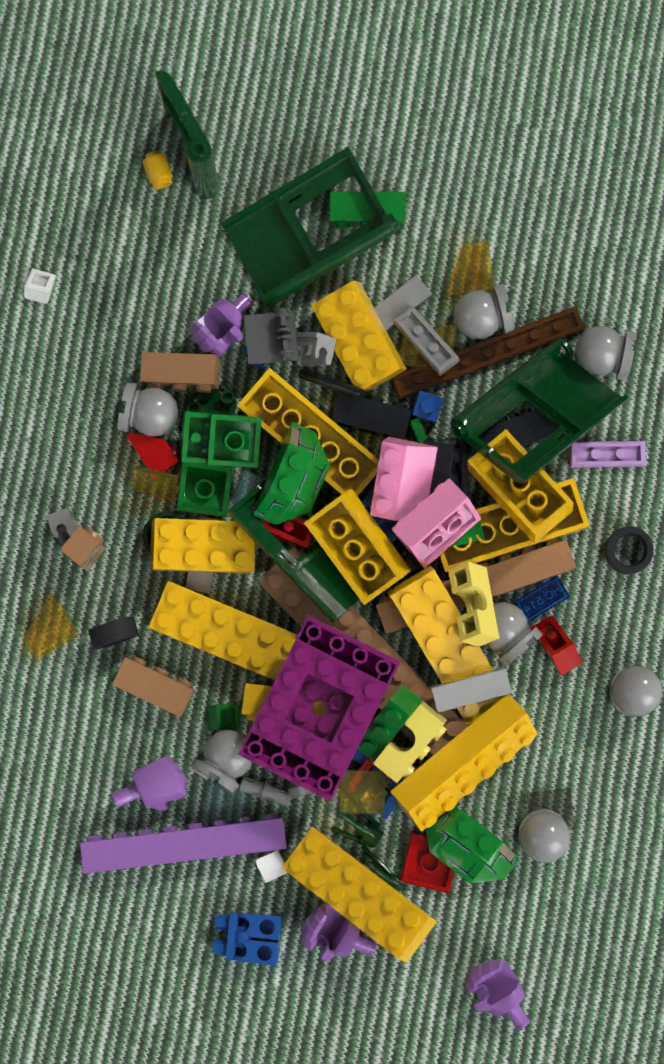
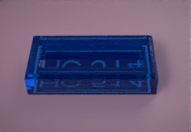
[514,576,570,622]

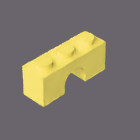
[448,562,499,647]
[373,701,447,783]

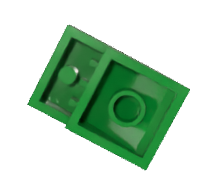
[180,410,262,468]
[177,462,235,517]

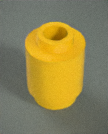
[142,151,173,190]

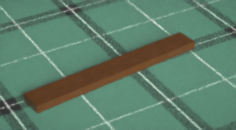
[391,306,585,400]

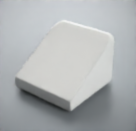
[24,268,56,304]
[255,850,287,883]

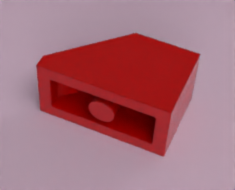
[126,433,180,480]
[262,517,312,549]
[531,615,583,676]

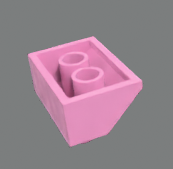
[370,437,438,521]
[392,479,481,569]

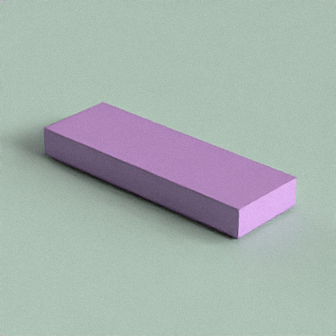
[570,441,646,468]

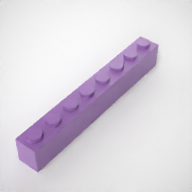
[80,813,287,874]

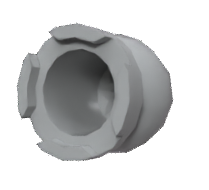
[454,284,514,339]
[576,326,637,381]
[118,383,178,437]
[485,602,543,667]
[609,666,663,717]
[192,729,252,795]
[518,808,571,863]

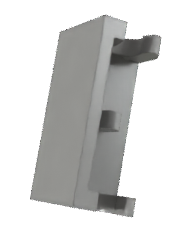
[295,332,336,366]
[44,508,78,542]

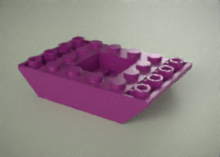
[238,615,400,802]

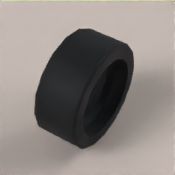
[604,526,654,575]
[88,616,139,649]

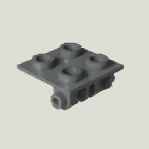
[244,309,298,365]

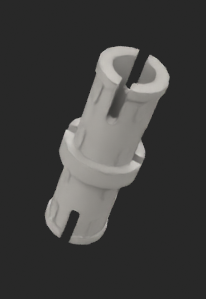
[239,776,291,807]

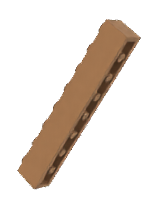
[376,537,577,635]

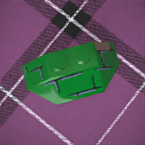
[252,422,330,525]
[426,807,520,884]

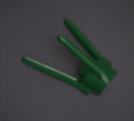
[331,788,384,848]
[363,847,404,892]

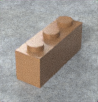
[140,352,221,393]
[60,526,106,572]
[112,656,195,718]

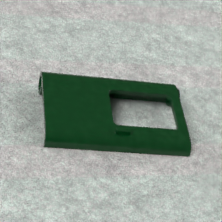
[155,70,219,199]
[220,147,399,308]
[451,338,629,484]
[227,479,359,623]

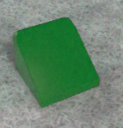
[207,703,240,731]

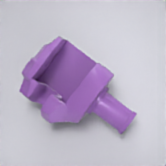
[189,293,253,358]
[112,756,188,812]
[301,903,376,962]
[465,958,530,1030]

